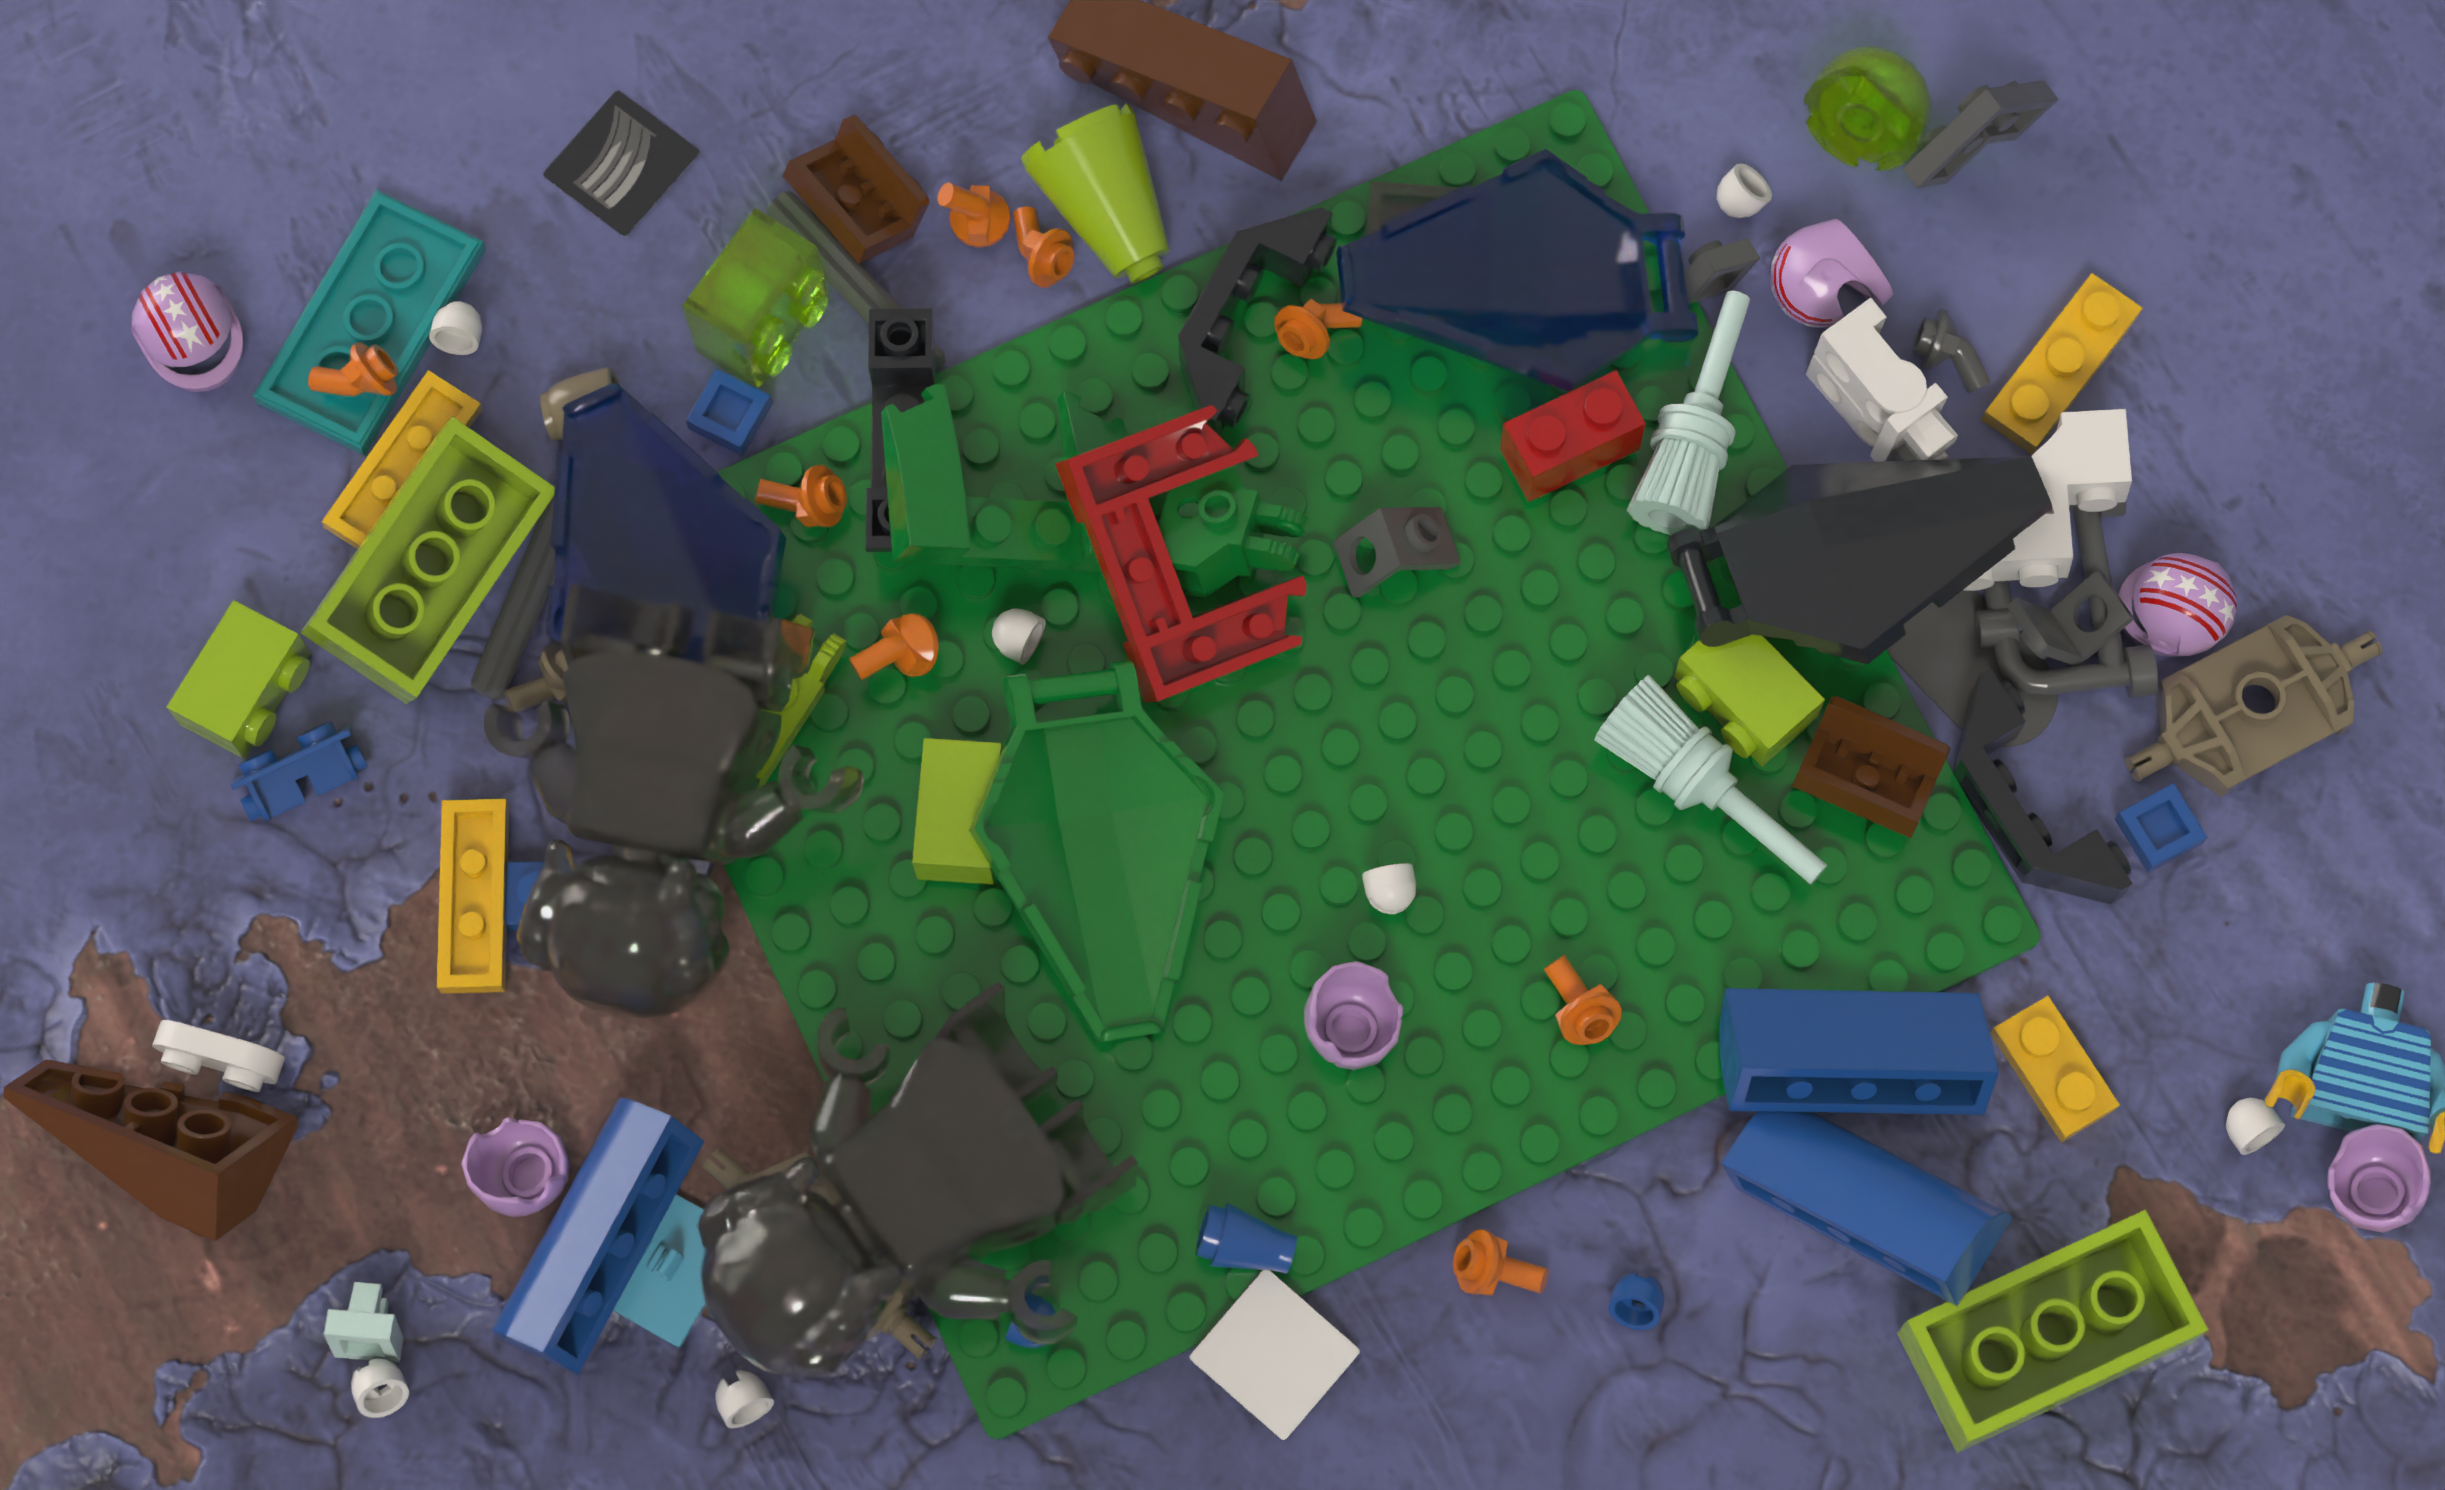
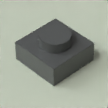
[1673,238,1760,305]

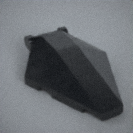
[1667,456,2054,664]

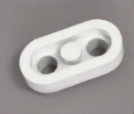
[152,1020,285,1092]

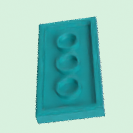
[253,190,487,456]

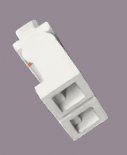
[1806,298,1958,462]

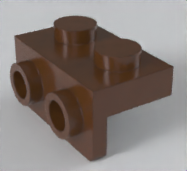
[783,114,929,264]
[1792,696,1950,838]

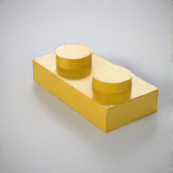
[1990,996,2120,1143]

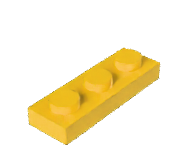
[1982,273,2143,455]
[322,370,482,549]
[437,799,510,994]

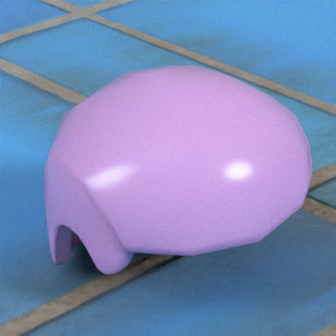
[1304,961,1403,1070]
[461,1117,571,1217]
[2327,1123,2431,1233]

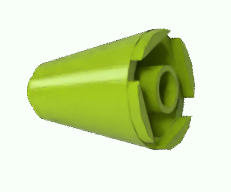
[1021,103,1170,284]

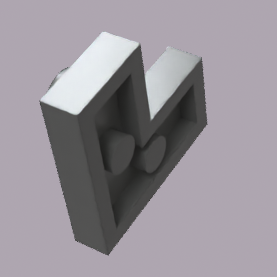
[1903,81,2059,188]

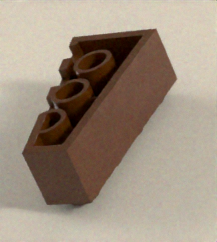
[1048,0,1317,181]

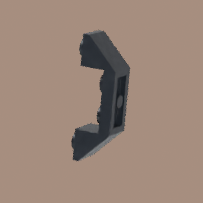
[1178,207,1337,436]
[865,308,936,552]
[1953,668,2132,904]

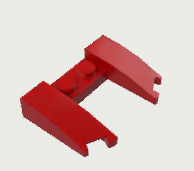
[1055,405,1307,703]

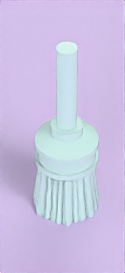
[1627,291,1750,536]
[1594,675,1828,885]

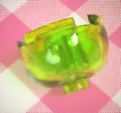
[1804,46,1932,171]

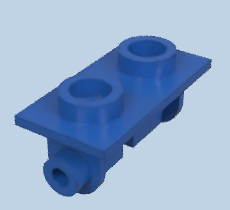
[230,721,368,822]

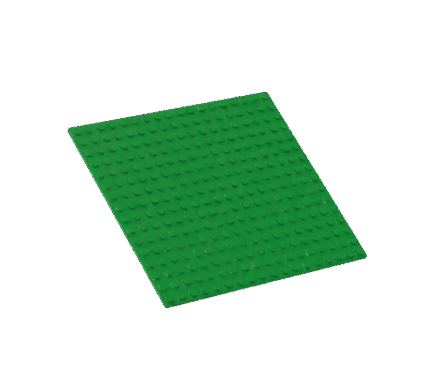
[582,90,2040,1440]

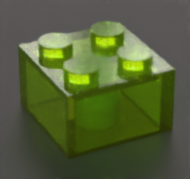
[682,208,829,389]

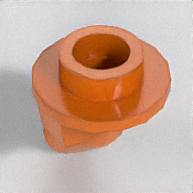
[937,182,1011,248]
[1013,206,1075,288]
[1274,299,1362,359]
[308,342,398,396]
[754,465,847,527]
[849,613,939,681]
[1544,955,1622,1045]
[1453,1229,1549,1295]

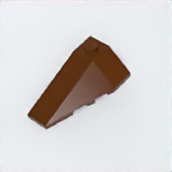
[4,1059,298,1241]

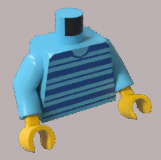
[2265,983,2445,1154]

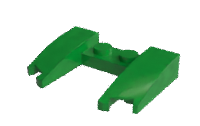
[881,384,1128,572]

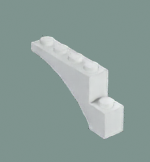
[1964,409,2132,591]

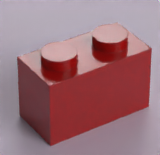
[1500,370,1646,502]

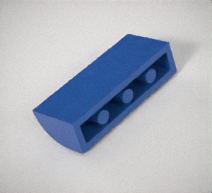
[1720,988,1999,1115]
[491,1098,705,1375]
[1721,1111,2013,1306]

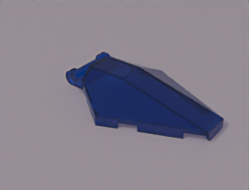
[1336,149,1699,392]
[545,383,787,749]

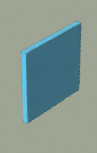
[613,1194,731,1349]

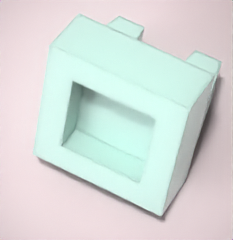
[324,1282,404,1363]

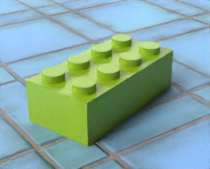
[300,416,558,705]
[1897,1209,2208,1453]

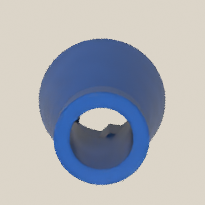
[1195,1202,1297,1274]

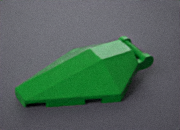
[969,660,1225,1042]

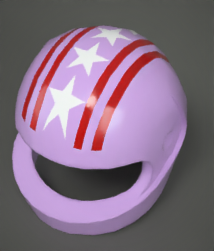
[1770,219,1893,328]
[131,272,243,392]
[2118,553,2237,657]

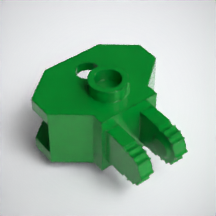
[1158,465,1310,598]

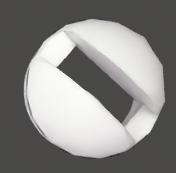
[1717,164,1772,218]
[429,301,482,355]
[992,609,1046,664]
[1362,864,1416,914]
[2226,1097,2285,1155]
[351,1358,409,1418]
[715,1370,774,1428]

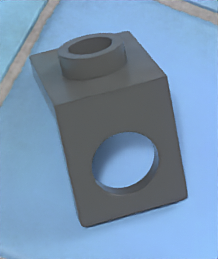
[1334,507,1460,597]
[2006,571,2134,666]

